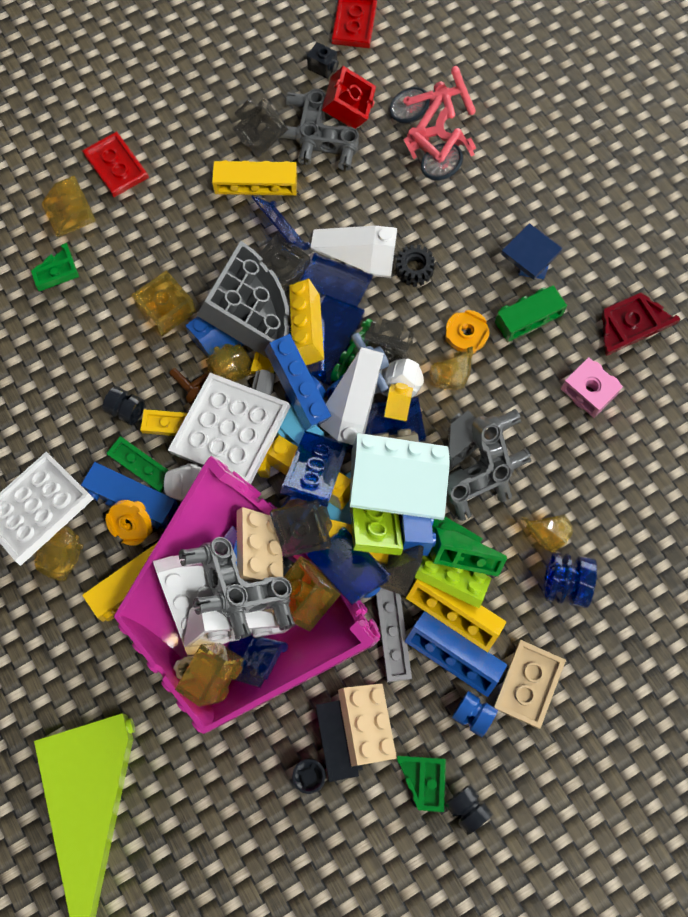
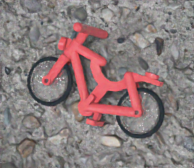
[390,66,476,181]

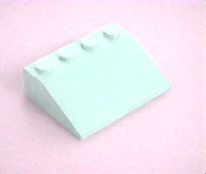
[349,433,449,520]

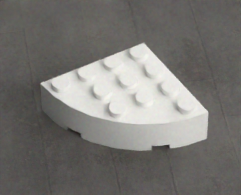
[153,555,275,656]

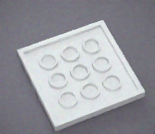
[168,373,291,484]
[0,452,94,566]

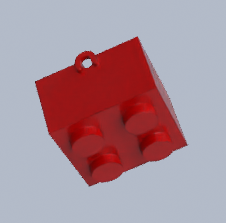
[322,66,376,129]

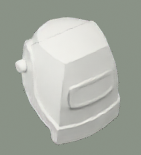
[375,359,424,398]
[164,463,201,501]

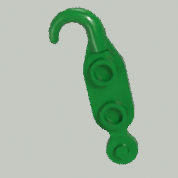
[330,319,374,383]

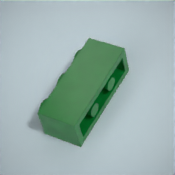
[495,285,567,342]

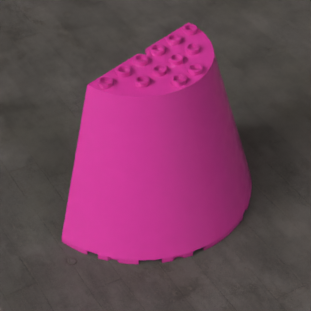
[114,456,381,734]

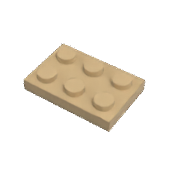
[237,507,283,583]
[493,640,566,729]
[338,684,397,767]

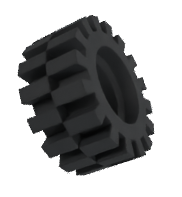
[396,245,435,287]

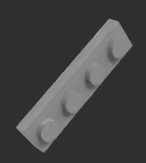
[376,583,412,683]

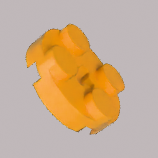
[445,310,489,354]
[105,500,153,546]

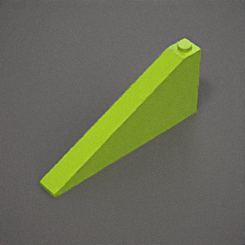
[34,713,135,917]

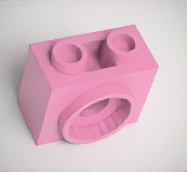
[561,358,623,418]

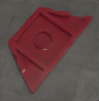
[602,292,681,356]

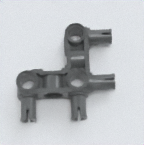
[279,89,359,171]
[447,409,531,521]
[179,537,295,640]

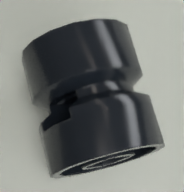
[102,386,145,425]
[292,759,326,794]
[445,784,493,835]

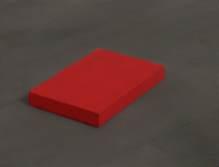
[332,0,377,48]
[82,132,149,197]

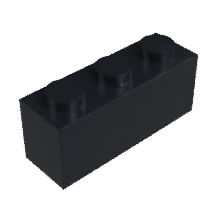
[316,700,363,782]

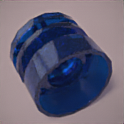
[544,551,597,608]

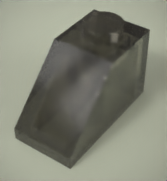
[377,545,424,596]

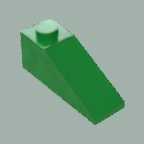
[430,528,507,577]

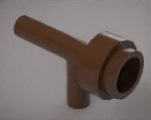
[169,368,208,406]

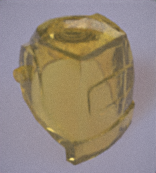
[206,344,252,382]
[430,346,473,390]
[519,514,573,553]
[35,526,83,581]

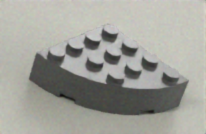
[197,241,289,359]

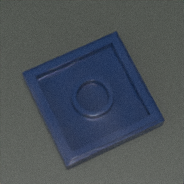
[501,223,563,280]

